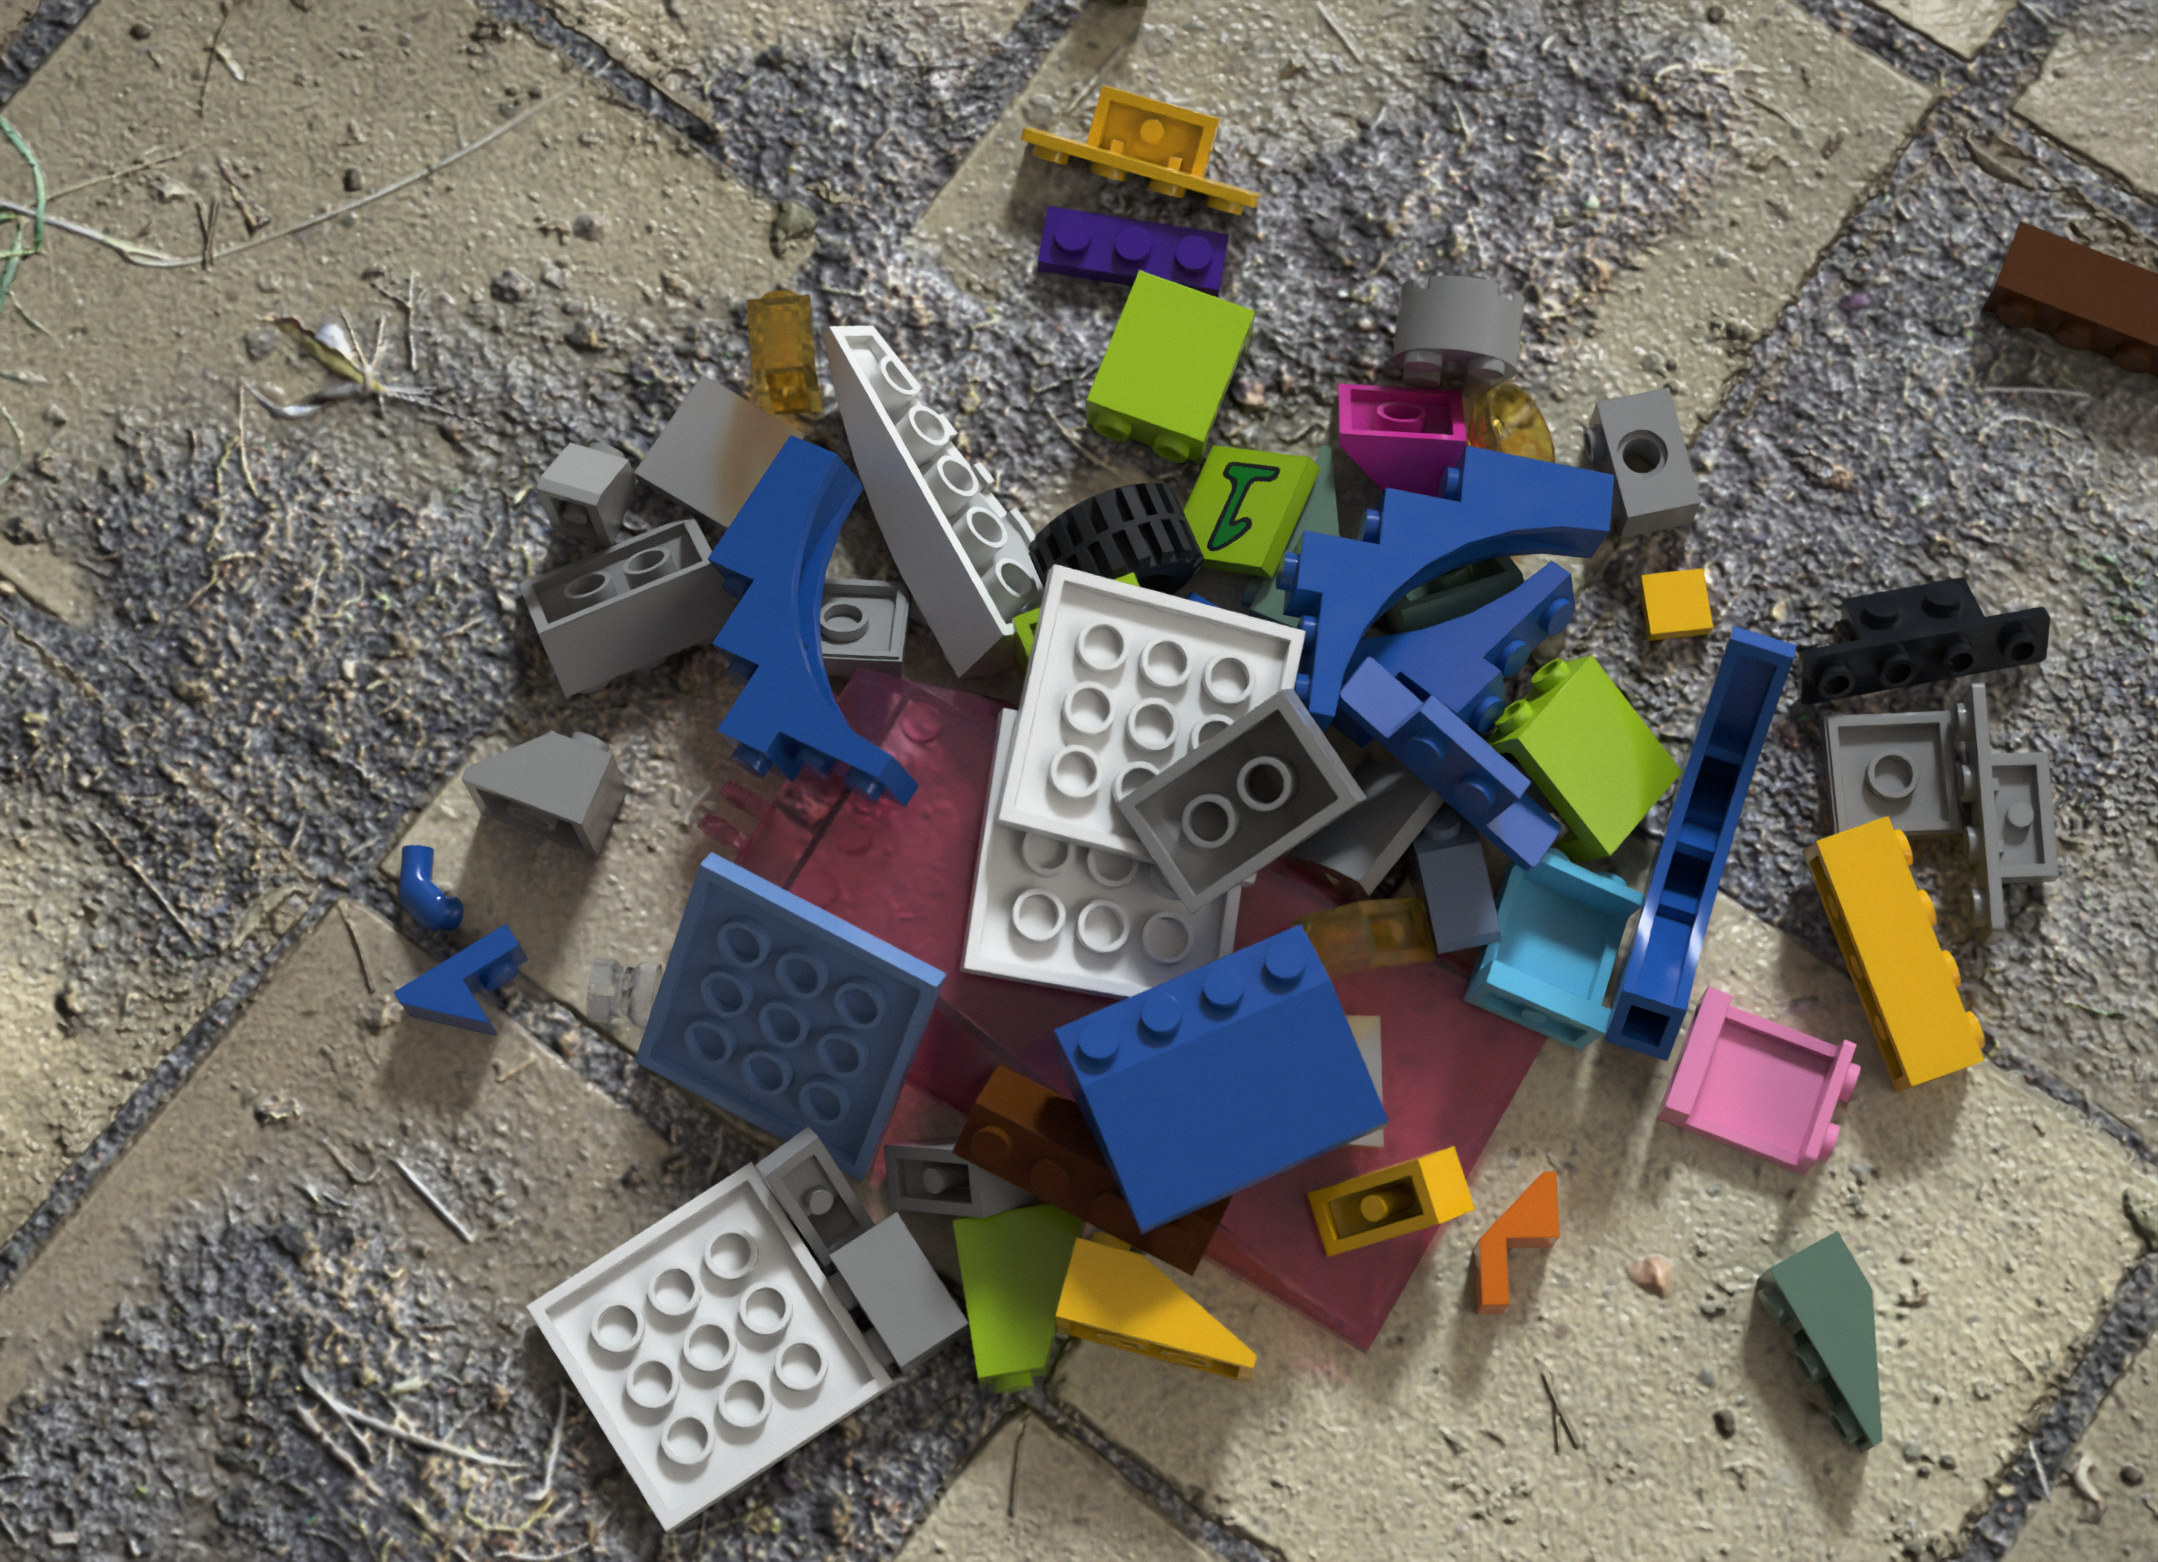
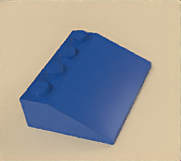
[1054,924,1389,1234]

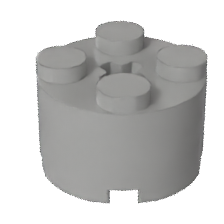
[1392,276,1525,395]

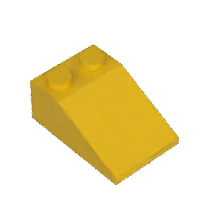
[1055,1232,1257,1384]

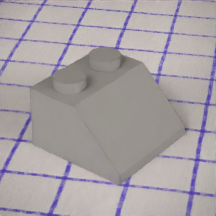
[461,731,628,858]

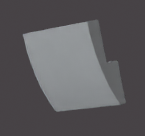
[1285,760,1445,896]

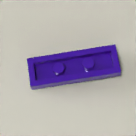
[1037,206,1229,298]

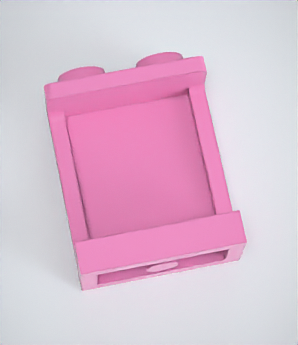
[1656,986,1861,1175]

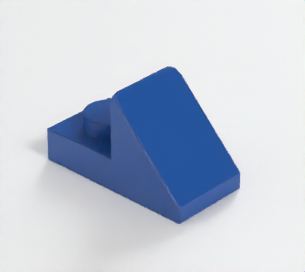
[393,924,529,1036]

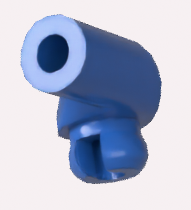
[399,845,464,931]

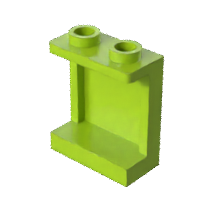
[1086,270,1255,463]
[1486,655,1682,863]

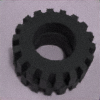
[1028,482,1204,595]

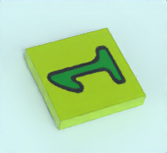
[1183,445,1321,578]

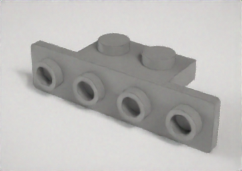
[1953,683,2059,946]

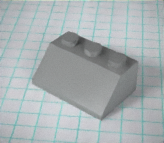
[519,514,735,698]

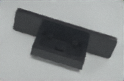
[1798,577,2050,705]

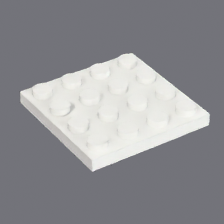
[993,564,1306,888]
[959,708,1242,1000]
[526,1162,894,1534]

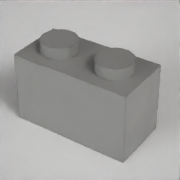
[827,1212,970,1375]

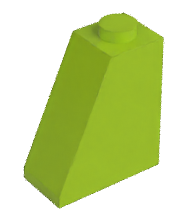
[953,1204,1086,1394]

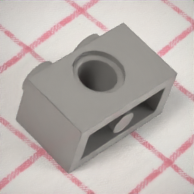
[1583,387,1701,539]

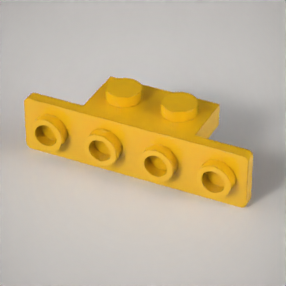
[1020,85,1262,215]

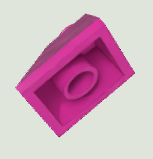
[1337,383,1466,498]

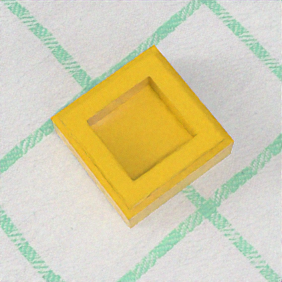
[1638,568,1713,641]

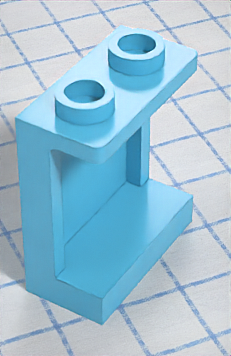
[1463,847,1644,1050]

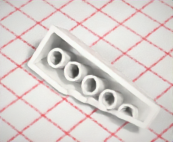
[823,326,1044,679]

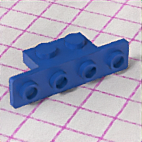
[1337,657,1562,872]

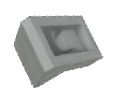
[755,1126,876,1267]

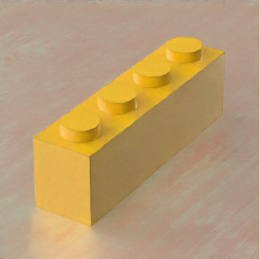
[1802,816,1985,1093]

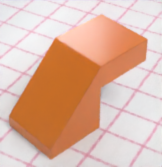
[1473,1171,1560,1314]

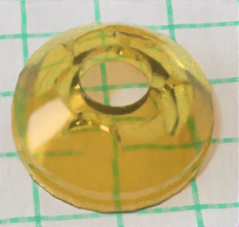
[1466,381,1556,463]

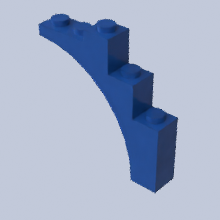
[708,435,919,807]
[1276,446,1614,734]
[1183,561,1576,749]
[1604,626,1797,1061]

